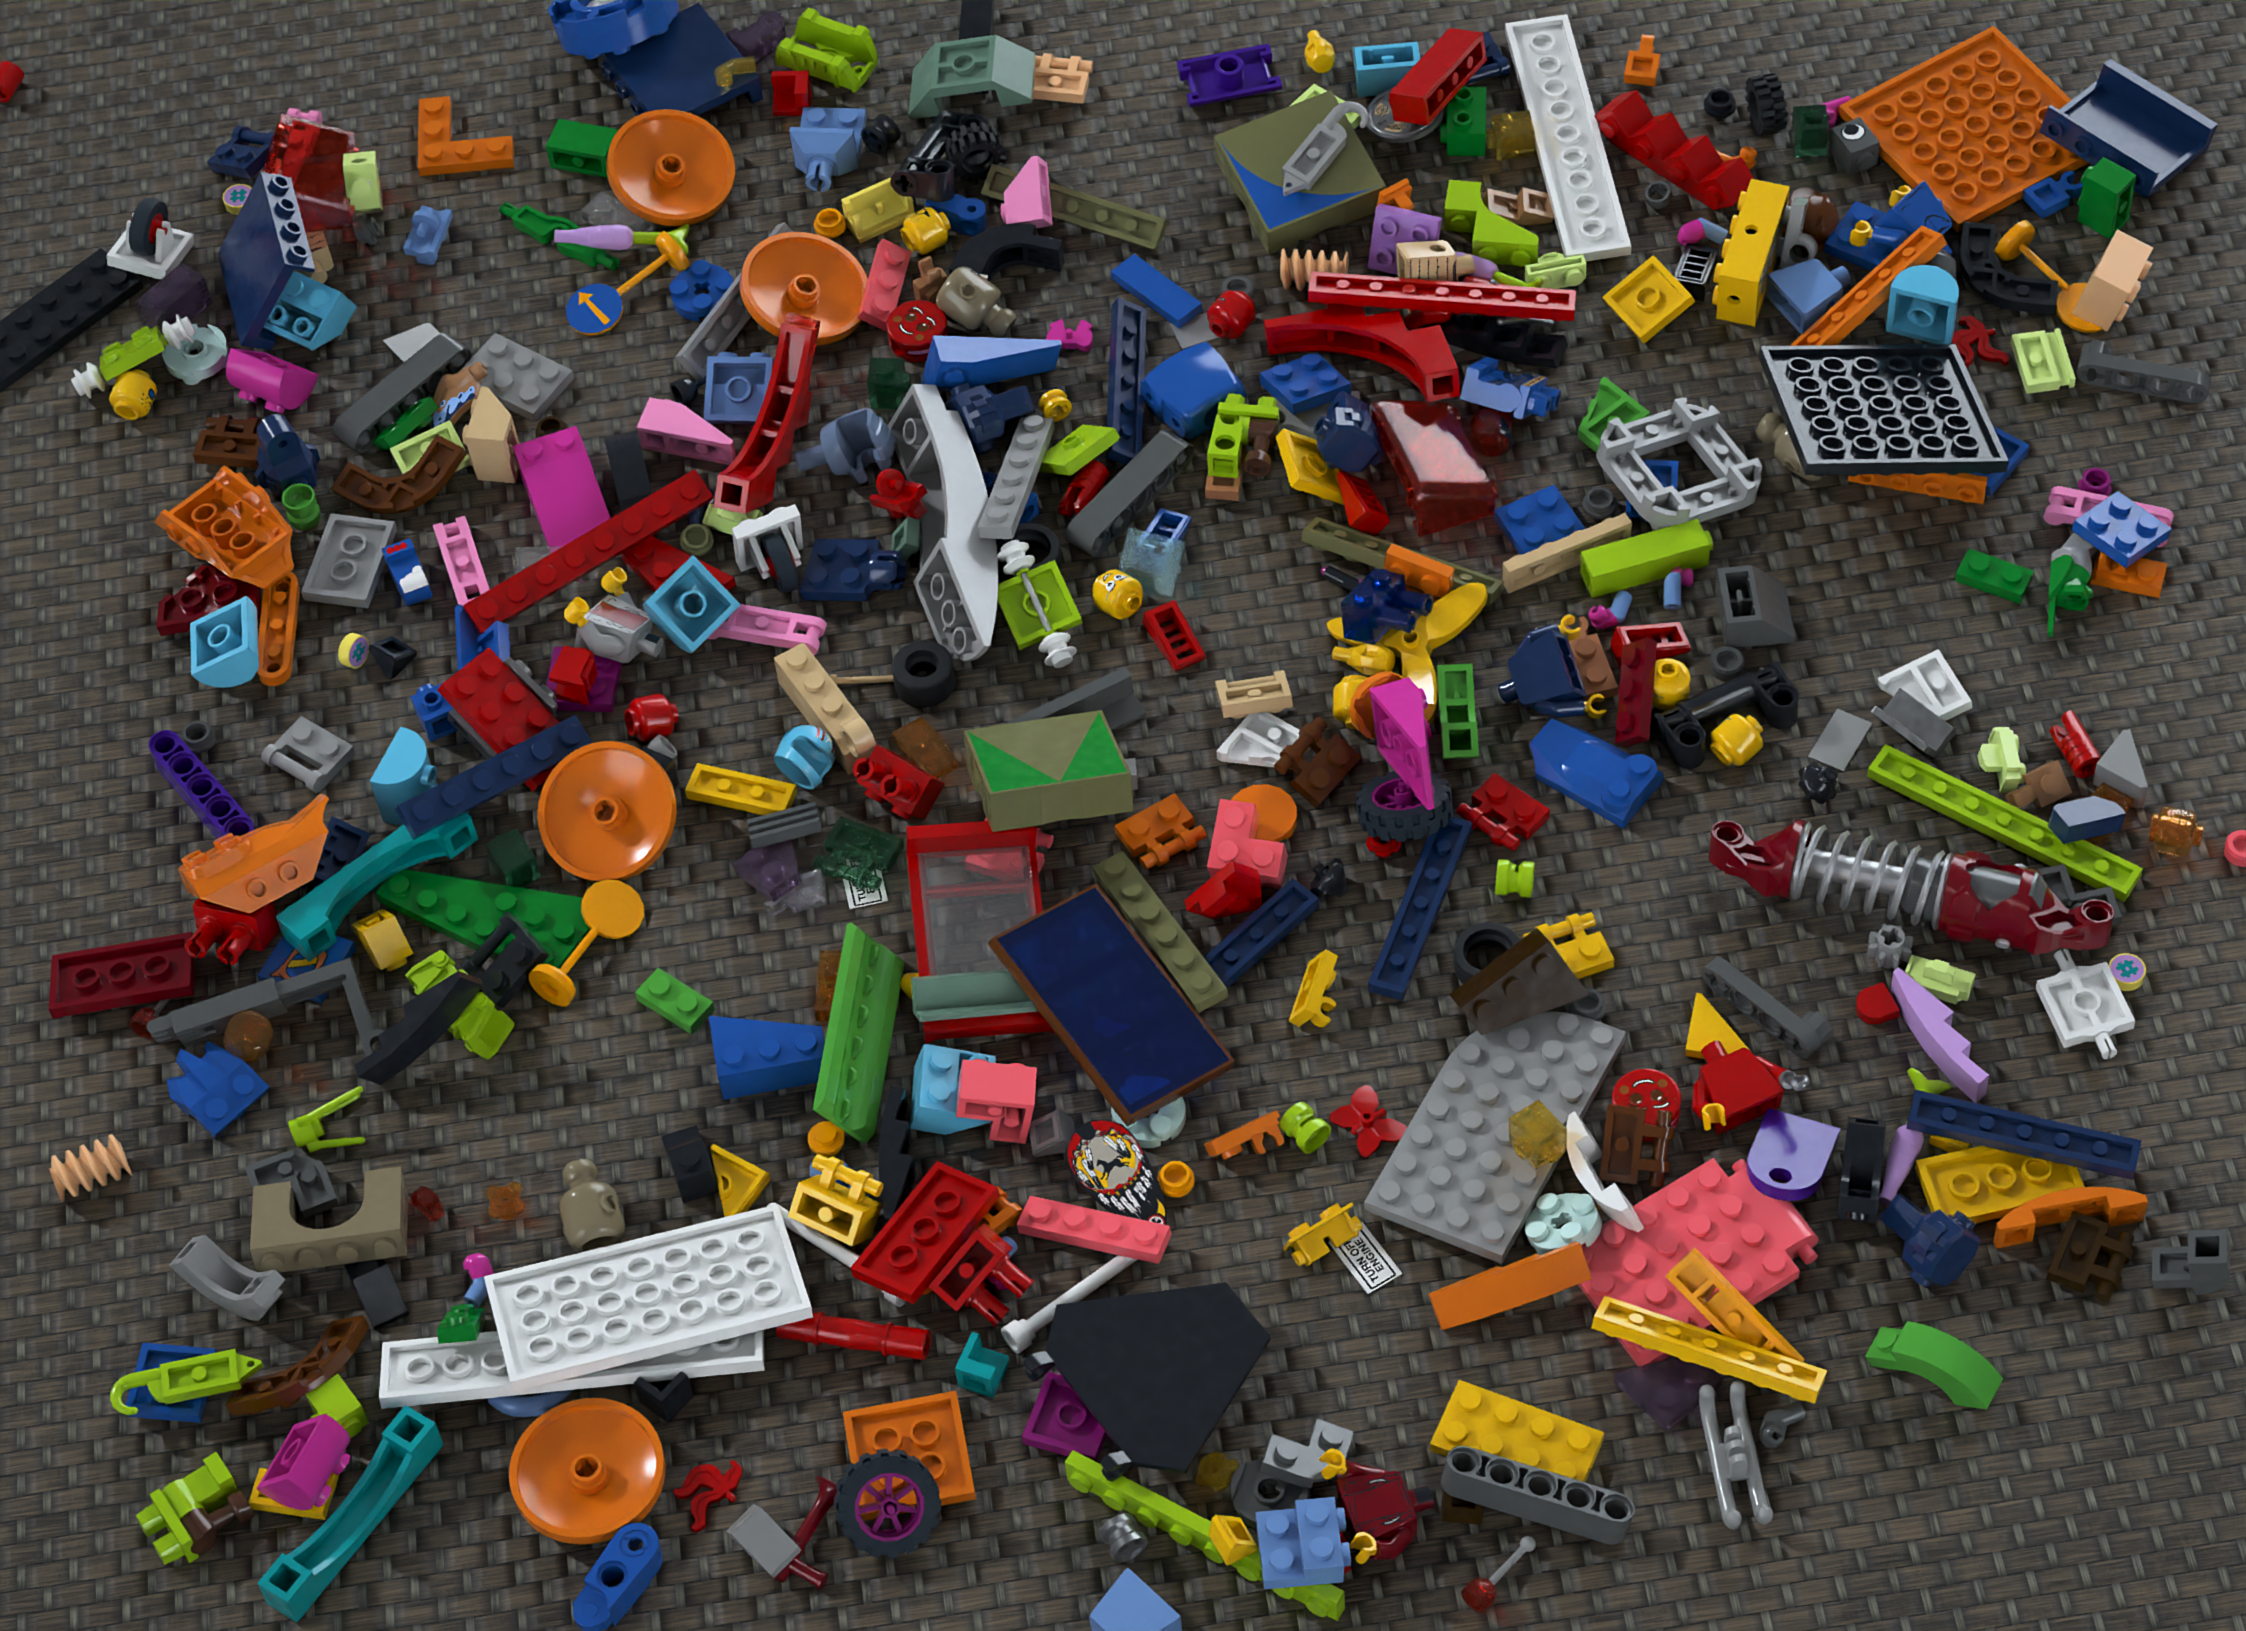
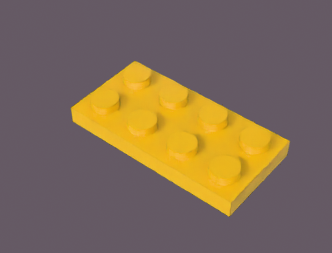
[1915,1146,2085,1223]
[1430,1380,1604,1482]

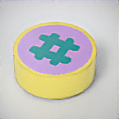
[223,184,252,215]
[338,633,369,669]
[2109,953,2146,991]

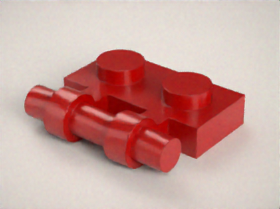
[1456,773,1550,851]

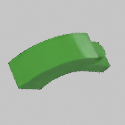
[1437,663,1479,760]
[1865,1321,2003,1409]

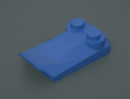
[1529,718,1664,829]

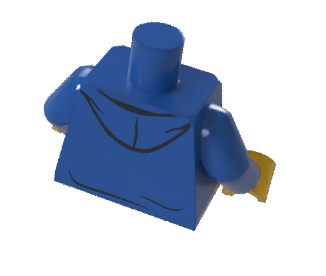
[1849,181,1953,255]

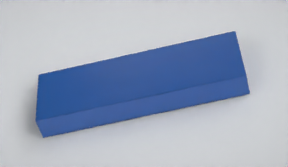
[1111,254,1203,328]

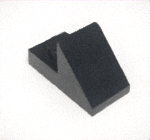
[344,1259,409,1330]

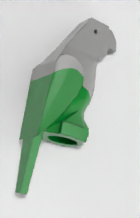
[2048,533,2097,637]

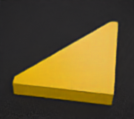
[1685,993,1749,1059]
[710,1144,771,1217]

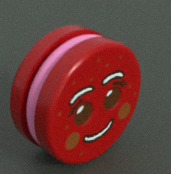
[886,300,949,363]
[1612,1069,1681,1142]

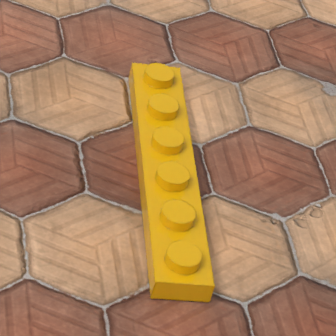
[1591,1296,1827,1404]

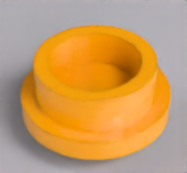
[814,208,846,238]
[808,1121,845,1157]
[1157,1161,1195,1198]

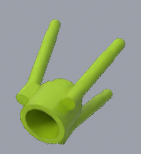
[288,1086,365,1153]

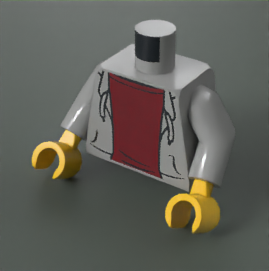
[564,567,663,663]

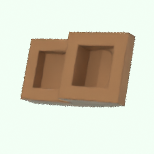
[1483,187,1554,225]

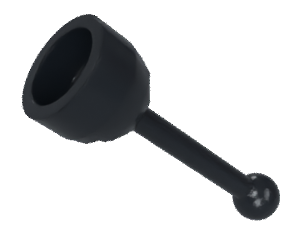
[670,376,706,406]

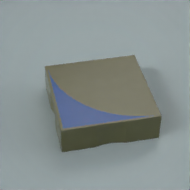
[1214,90,1386,255]

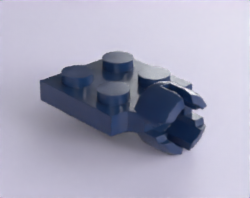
[799,539,906,601]

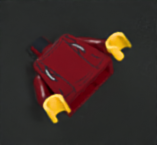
[1319,1448,1434,1564]

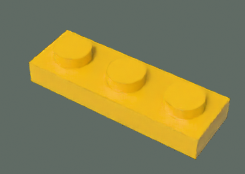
[685,763,797,815]

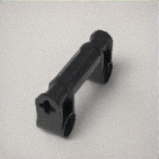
[890,110,988,202]
[1650,661,1799,769]

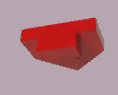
[1184,861,1262,919]

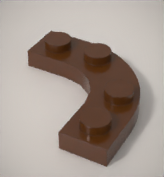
[330,434,467,514]
[225,1315,369,1416]

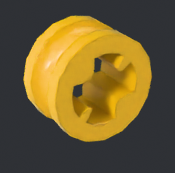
[1038,389,1072,422]

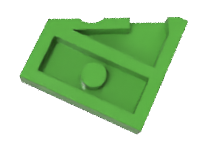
[1578,377,1650,453]

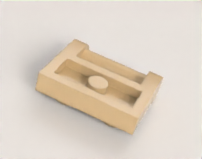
[1215,670,1293,719]

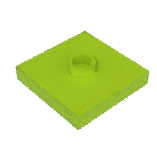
[1039,424,1120,476]

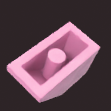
[1000,156,1053,228]

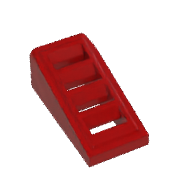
[1336,471,1390,536]
[1142,600,1206,672]
[1610,622,1691,669]

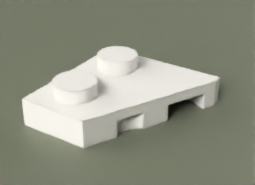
[1878,649,1972,721]
[1216,711,1311,769]

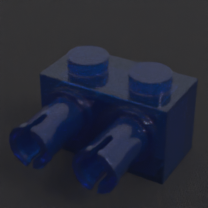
[1341,569,1433,645]

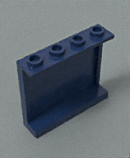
[600,3,763,116]
[2039,59,2218,198]
[217,172,315,351]

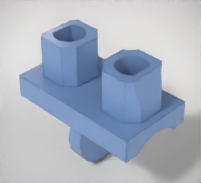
[403,206,453,265]

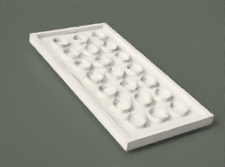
[484,1204,813,1392]

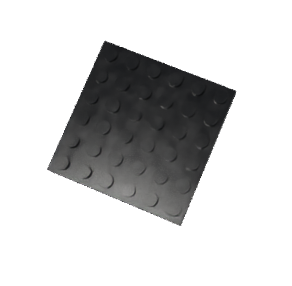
[1758,344,2009,476]

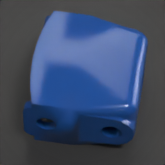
[1140,342,1247,439]

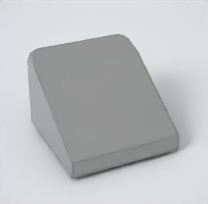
[1029,1109,1075,1157]

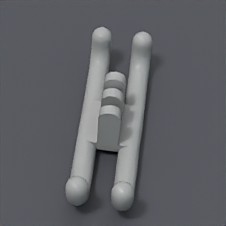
[1699,1380,1773,1530]

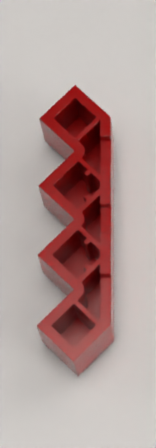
[1594,90,1755,210]

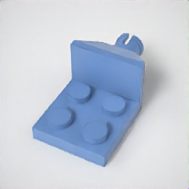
[789,107,867,192]

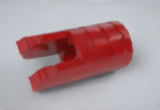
[1058,460,1110,517]
[2049,710,2101,778]

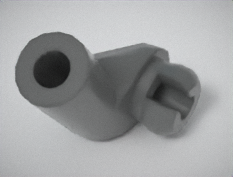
[1759,1401,1806,1448]

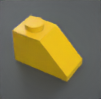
[351,909,414,971]

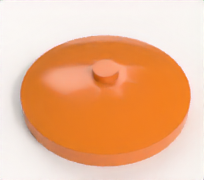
[606,109,735,226]
[739,232,868,345]
[537,741,677,882]
[509,1398,666,1545]

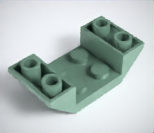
[908,35,1036,119]

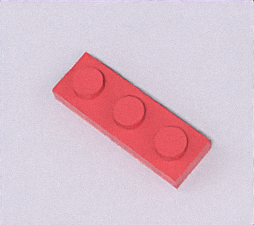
[857,238,911,332]

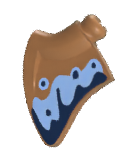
[430,362,488,429]

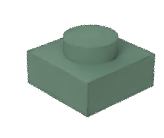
[891,516,922,561]

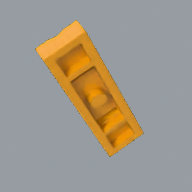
[1665,1247,1805,1362]

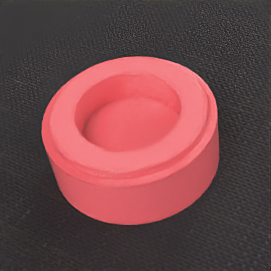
[2224,830,2246,867]

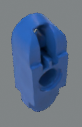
[572,1523,663,1631]

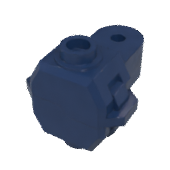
[945,383,1036,456]
[1314,391,1384,472]
[254,414,321,498]
[1879,1193,1980,1289]

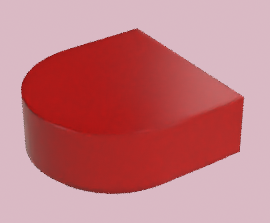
[1855,982,1900,1025]

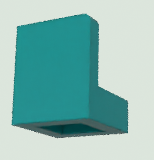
[955,1331,1010,1398]

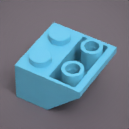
[1352,42,1420,97]
[263,271,357,351]
[910,1044,996,1135]

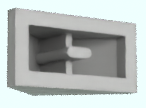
[2092,729,2148,809]
[726,1504,802,1578]

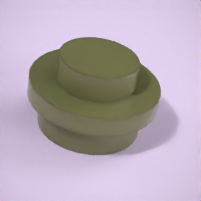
[679,524,714,557]

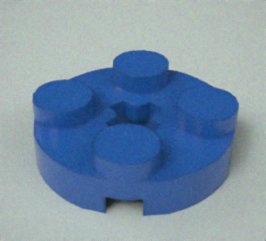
[669,260,734,321]

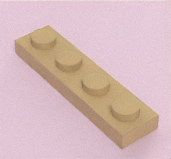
[1503,513,1632,593]

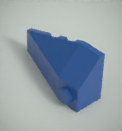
[921,335,1062,392]

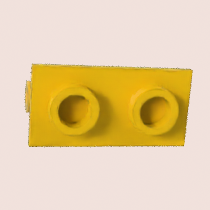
[1283,1202,1363,1267]

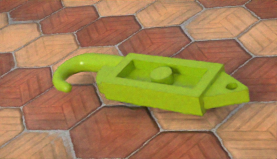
[110,1349,264,1415]

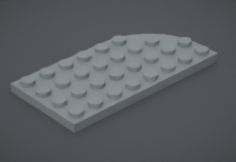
[1364,1011,1626,1264]

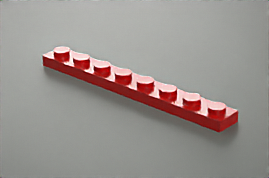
[1308,271,1576,321]
[463,469,713,635]

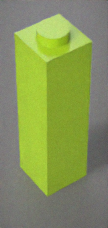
[1580,519,1713,598]

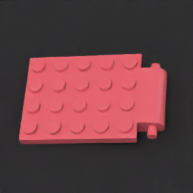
[1578,1158,1819,1373]

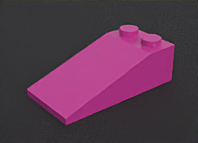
[513,426,610,553]
[1369,677,1434,810]

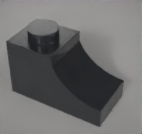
[661,1125,719,1204]

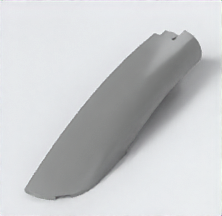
[887,384,998,661]

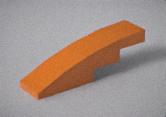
[1428,1241,1592,1330]

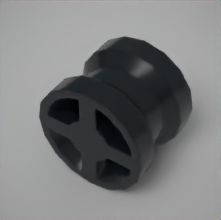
[861,114,901,155]

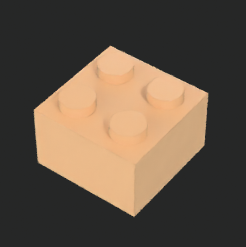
[2072,229,2153,332]

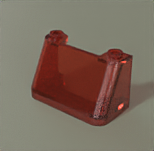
[263,113,359,233]
[1369,399,1499,537]

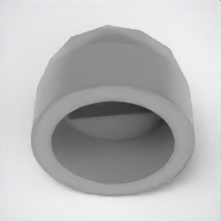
[647,734,678,759]

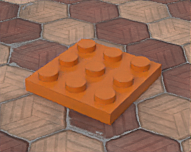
[843,1390,976,1521]

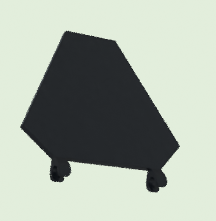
[1024,1282,1270,1482]

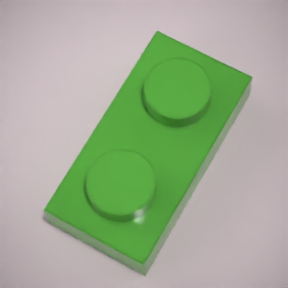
[635,968,715,1035]

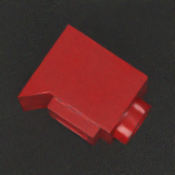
[549,645,598,706]

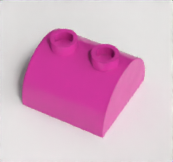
[226,348,319,414]
[257,1413,351,1510]

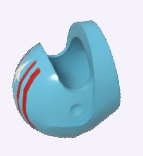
[774,725,836,790]

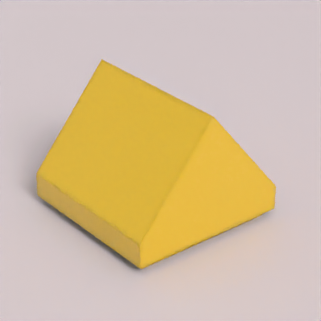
[1208,1515,1258,1566]

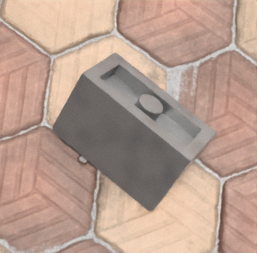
[1871,688,1957,759]

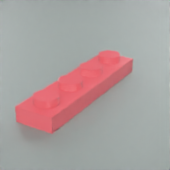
[1017,1196,1172,1264]

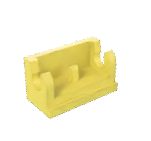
[841,177,915,244]

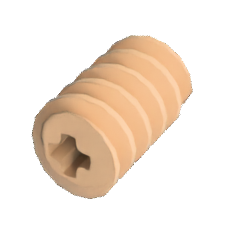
[1280,248,1349,291]
[49,1134,132,1202]

